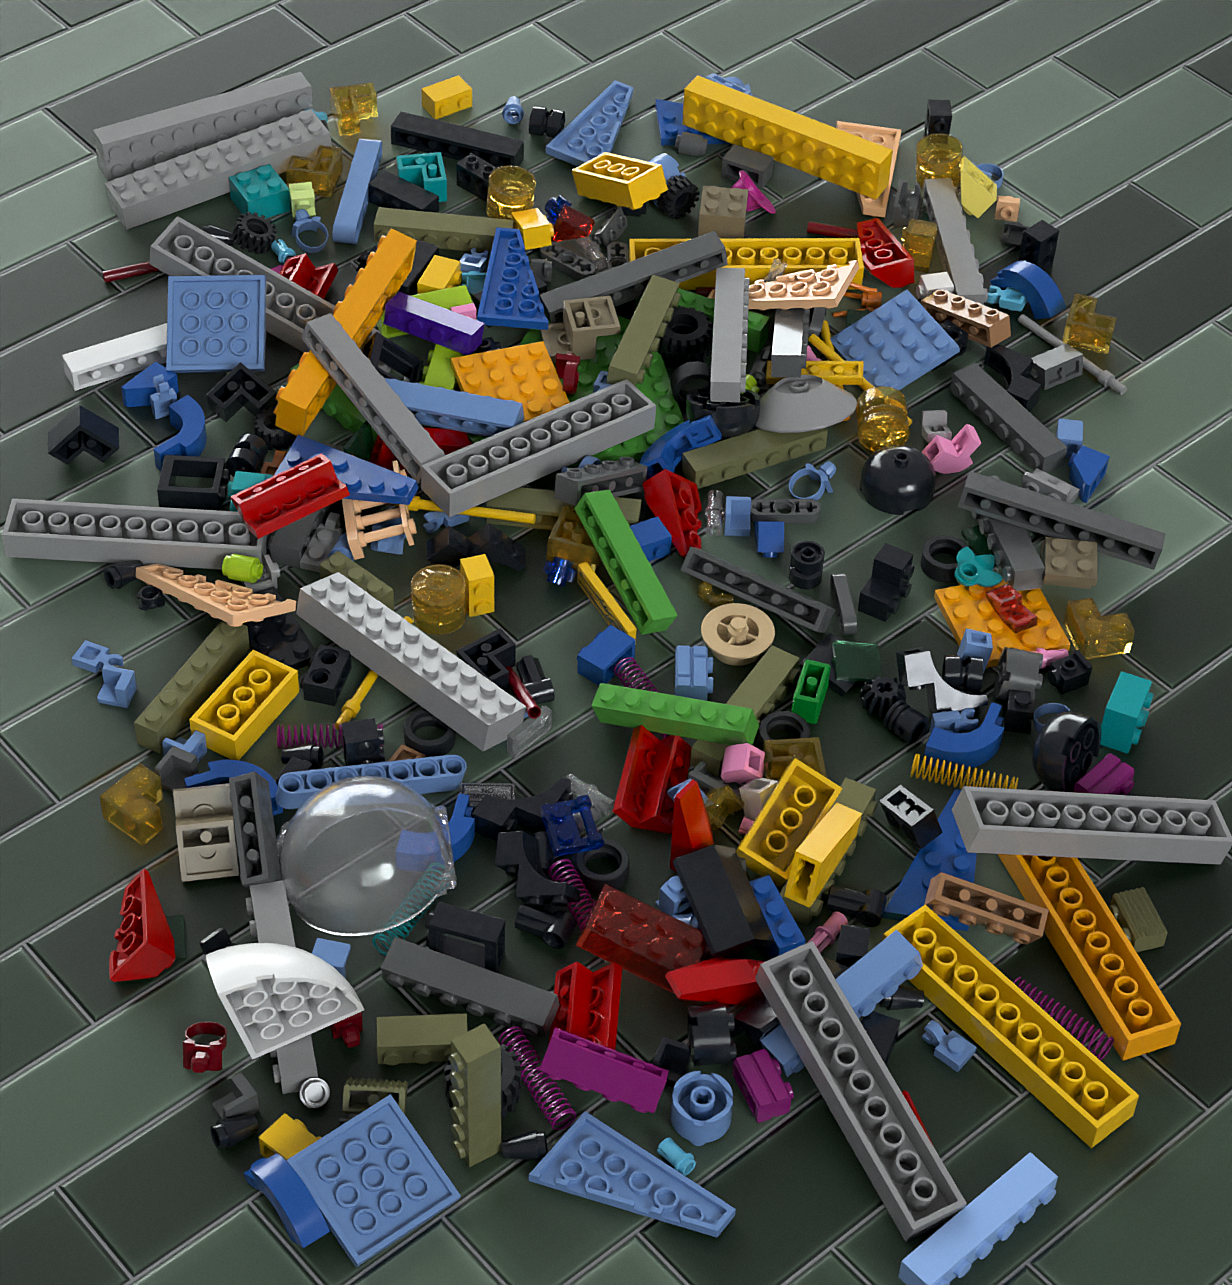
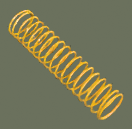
[910,754,1019,789]

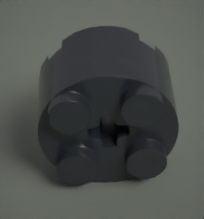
[687,1003,737,1067]

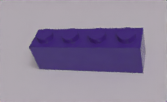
[383,292,485,355]

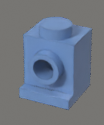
[655,876,693,916]

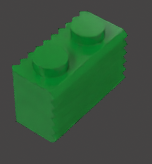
[792,660,830,724]

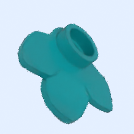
[955,547,1003,587]

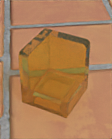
[705,785,745,831]

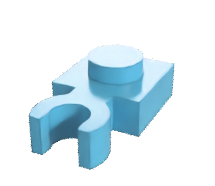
[987,286,1028,311]

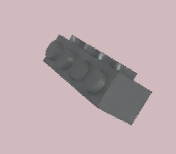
[554,457,648,506]
[229,771,282,890]

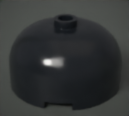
[686,387,760,441]
[860,445,936,515]
[1032,711,1101,792]

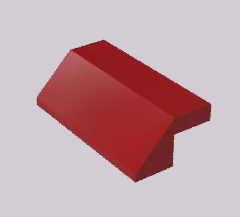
[279,253,339,299]
[230,453,350,539]
[613,725,692,834]
[548,962,623,1050]

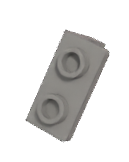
[1021,468,1080,503]

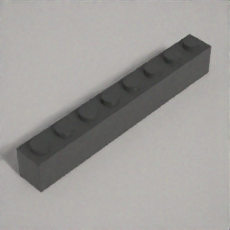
[540,231,728,324]
[958,471,1166,570]

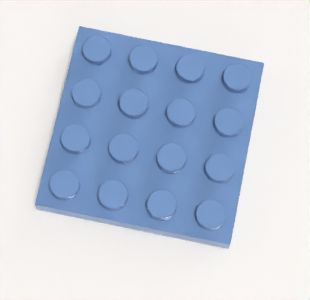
[166,275,266,373]
[830,290,960,398]
[287,1094,461,1268]

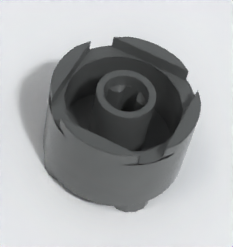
[994,647,1043,703]

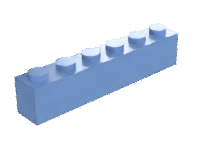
[385,378,525,437]
[761,930,923,1077]

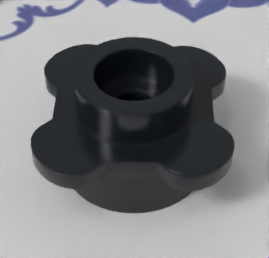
[136,585,165,611]

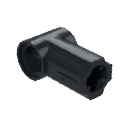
[516,655,555,705]
[826,885,887,927]
[515,904,577,949]

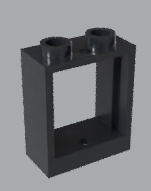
[361,332,423,383]
[157,455,230,511]
[425,902,505,973]

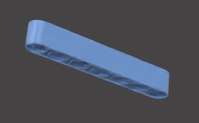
[332,138,383,244]
[276,755,467,809]

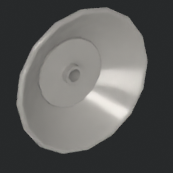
[755,375,858,433]

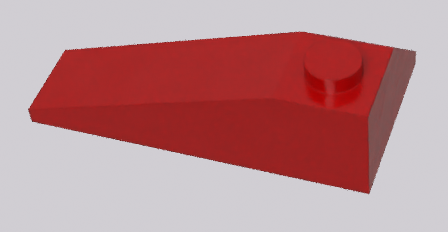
[857,218,915,288]
[643,469,702,558]
[670,779,714,872]
[109,869,175,982]
[665,957,765,1006]

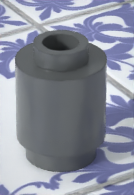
[675,132,708,158]

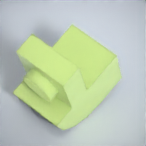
[289,182,316,219]

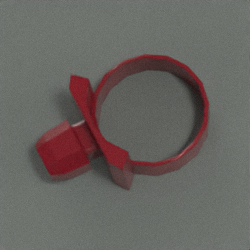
[555,352,580,395]
[329,1012,363,1048]
[183,1022,227,1073]

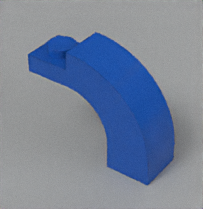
[990,261,1067,319]
[153,395,207,471]
[640,415,722,480]
[924,703,1004,770]
[184,760,283,816]
[396,793,475,872]
[243,1153,330,1248]

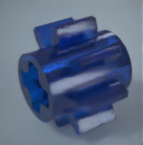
[545,195,572,226]
[543,556,577,587]

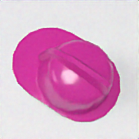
[731,170,776,214]

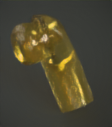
[697,582,733,607]

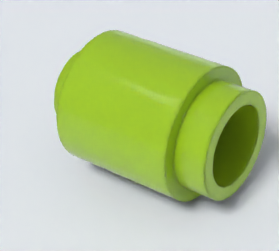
[222,554,263,583]

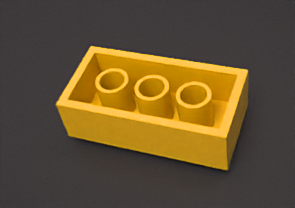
[572,152,668,210]
[189,650,299,760]
[736,758,843,888]

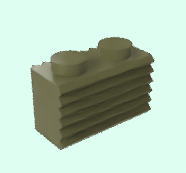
[1108,887,1168,952]
[342,1077,408,1114]

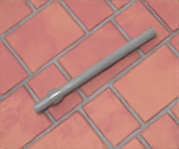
[1018,314,1127,395]

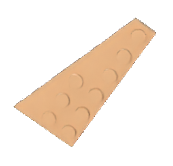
[836,121,901,217]
[708,260,859,310]
[136,563,296,627]

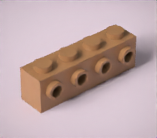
[921,289,1011,348]
[924,872,1049,944]

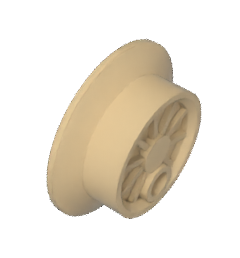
[701,603,775,666]

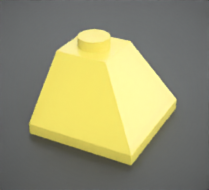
[961,156,997,218]

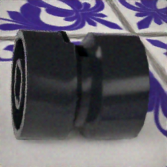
[529,106,566,138]
[226,434,268,477]
[789,540,825,590]
[942,655,983,691]

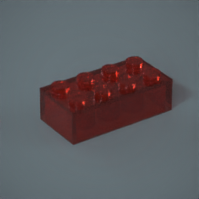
[576,884,707,994]

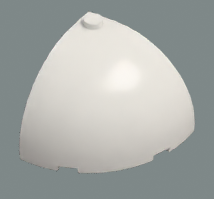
[206,943,364,1060]

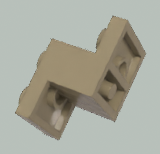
[698,186,748,239]
[539,296,620,363]
[1040,537,1097,589]
[173,783,239,882]

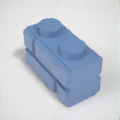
[675,645,713,701]

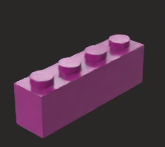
[540,1028,669,1113]

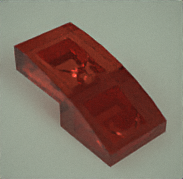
[986,584,1037,634]

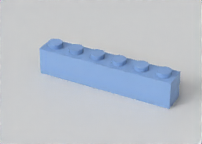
[898,1152,1058,1285]

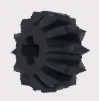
[860,674,906,719]

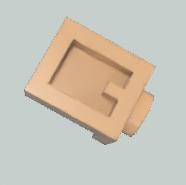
[995,195,1020,222]

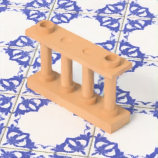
[342,460,417,560]

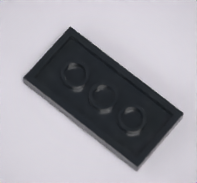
[243,586,317,670]

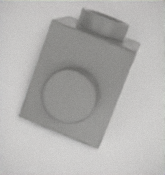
[922,410,952,443]
[241,554,280,594]

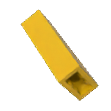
[784,803,862,908]

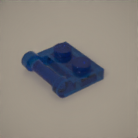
[540,795,605,857]

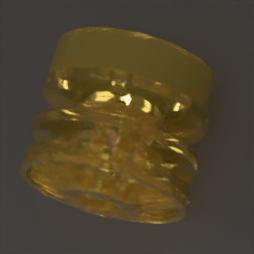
[915,133,963,189]
[486,165,536,220]
[856,386,910,452]
[411,564,467,635]

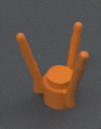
[832,282,882,317]

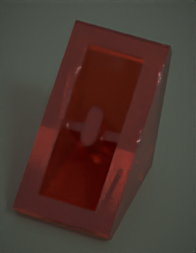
[551,204,595,242]

